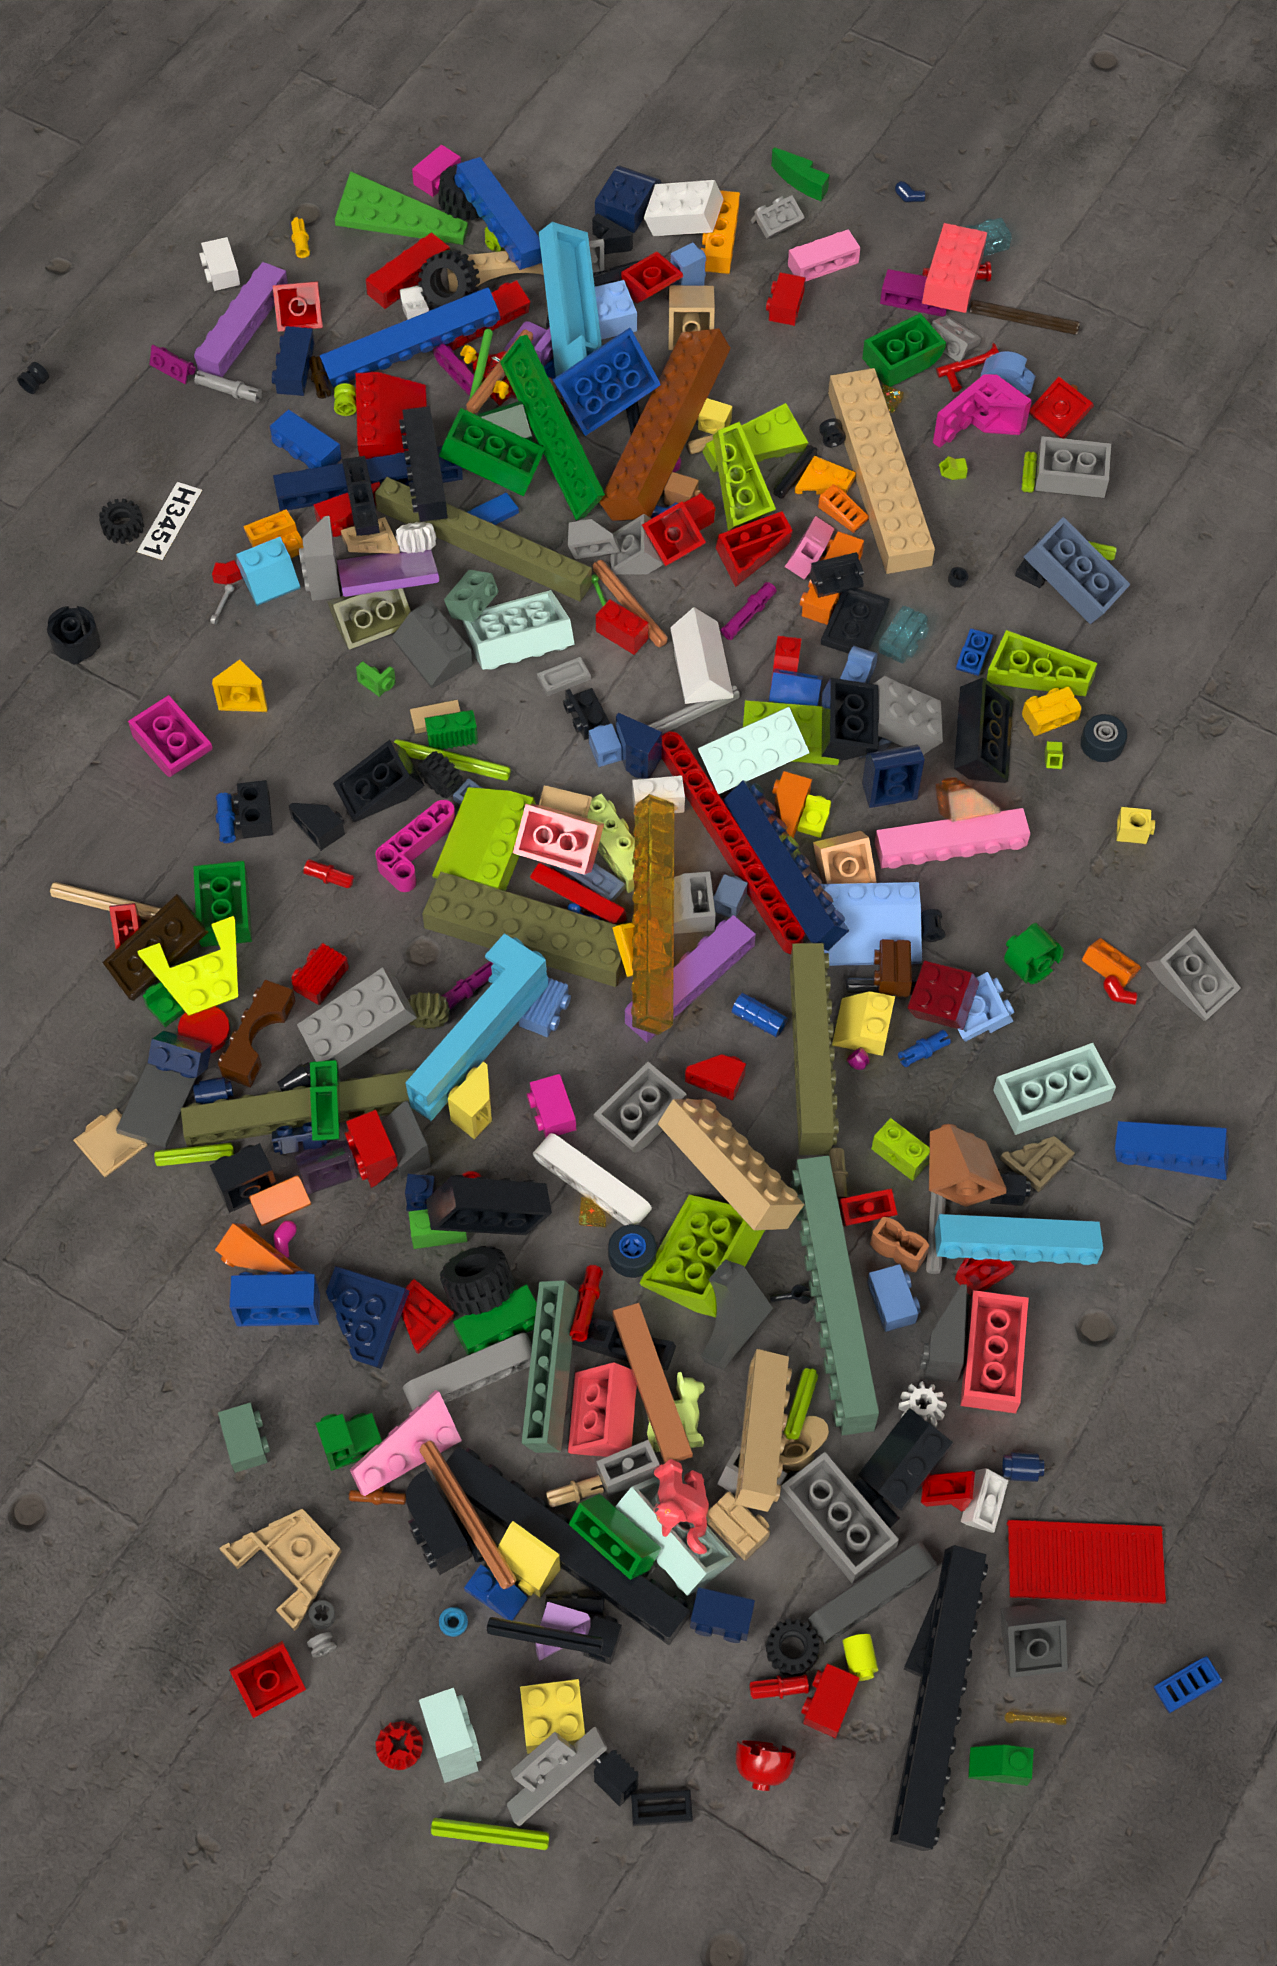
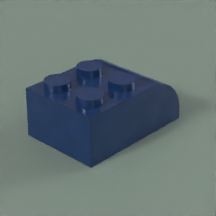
[595,165,662,233]
[862,744,925,808]

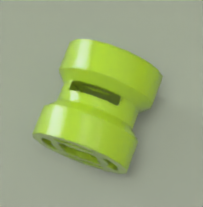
[334,383,357,416]

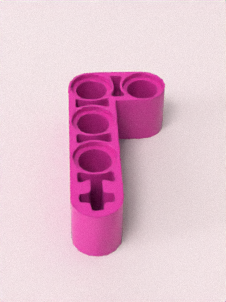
[375,800,455,892]

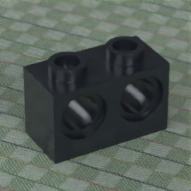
[233,780,273,839]

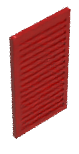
[1007,1520,1166,1604]

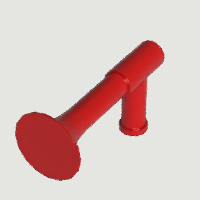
[936,343,999,392]

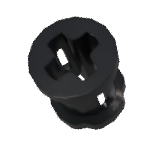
[921,909,946,942]

